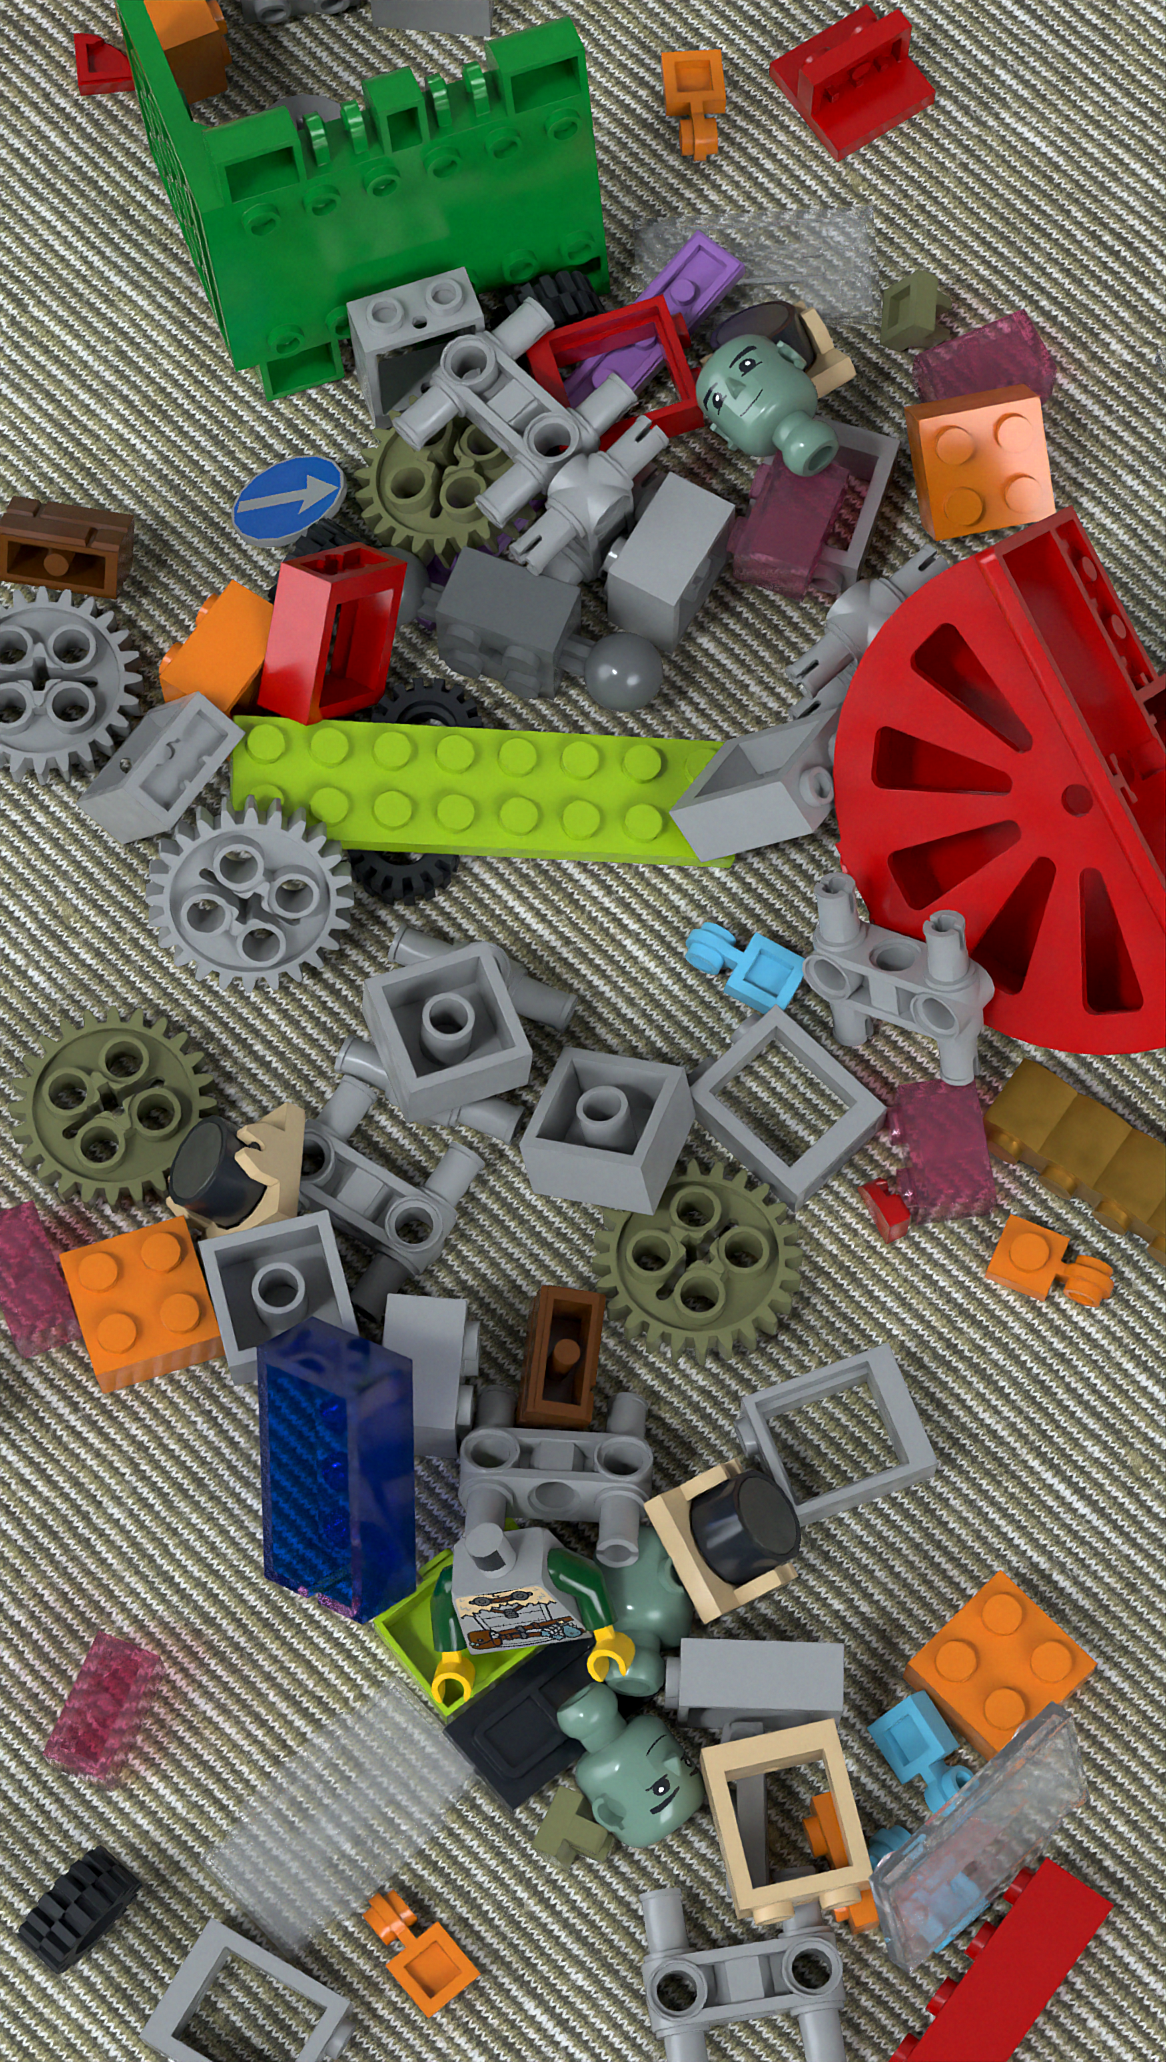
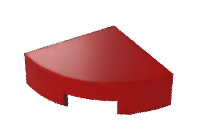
[74,33,136,96]
[857,1177,911,1245]

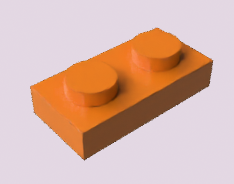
[802,1791,881,1936]

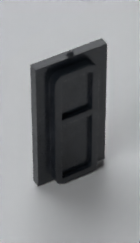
[442,1632,662,1814]

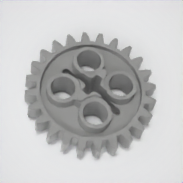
[0,586,145,785]
[146,795,354,993]

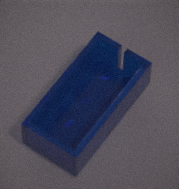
[257,1316,416,1625]

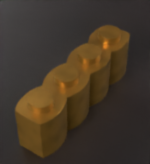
[979,1058,1166,1266]

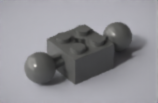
[377,546,663,712]

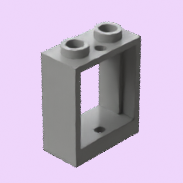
[346,267,485,429]
[737,415,901,593]
[75,691,246,844]
[669,708,841,863]
[687,1004,887,1214]
[733,1342,938,1528]
[664,1638,844,1731]
[138,1917,357,2062]

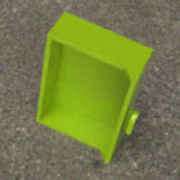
[373,1517,549,1725]

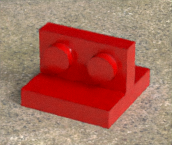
[769,4,936,162]

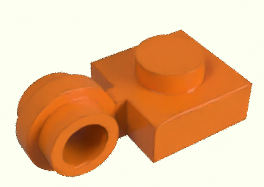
[661,49,726,162]
[984,1214,1115,1307]
[362,1889,481,2019]

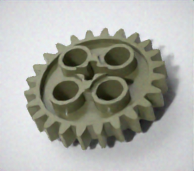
[355,395,553,568]
[8,1005,219,1213]
[592,1159,803,1365]

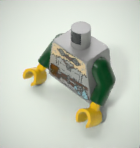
[430,1522,635,1703]

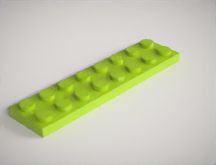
[230,715,735,868]

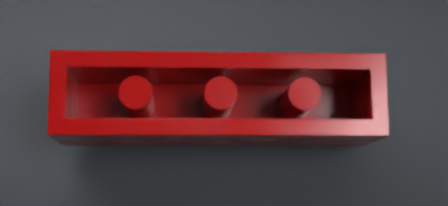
[888,1857,1114,2062]

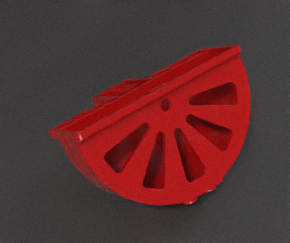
[833,504,1166,1055]

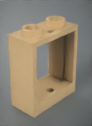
[699,1718,874,1926]

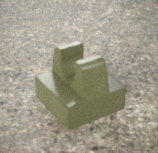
[880,269,952,352]
[531,1785,615,1872]

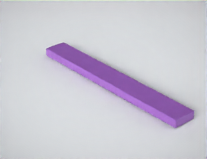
[415,230,745,632]

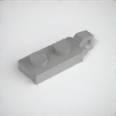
[721,1722,770,1897]

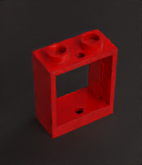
[524,294,704,456]
[257,542,408,726]

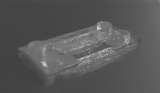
[632,206,882,344]
[197,1674,482,1962]
[868,1701,1090,1974]

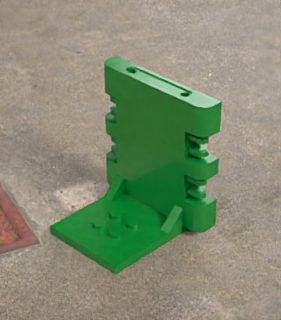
[114,0,611,402]

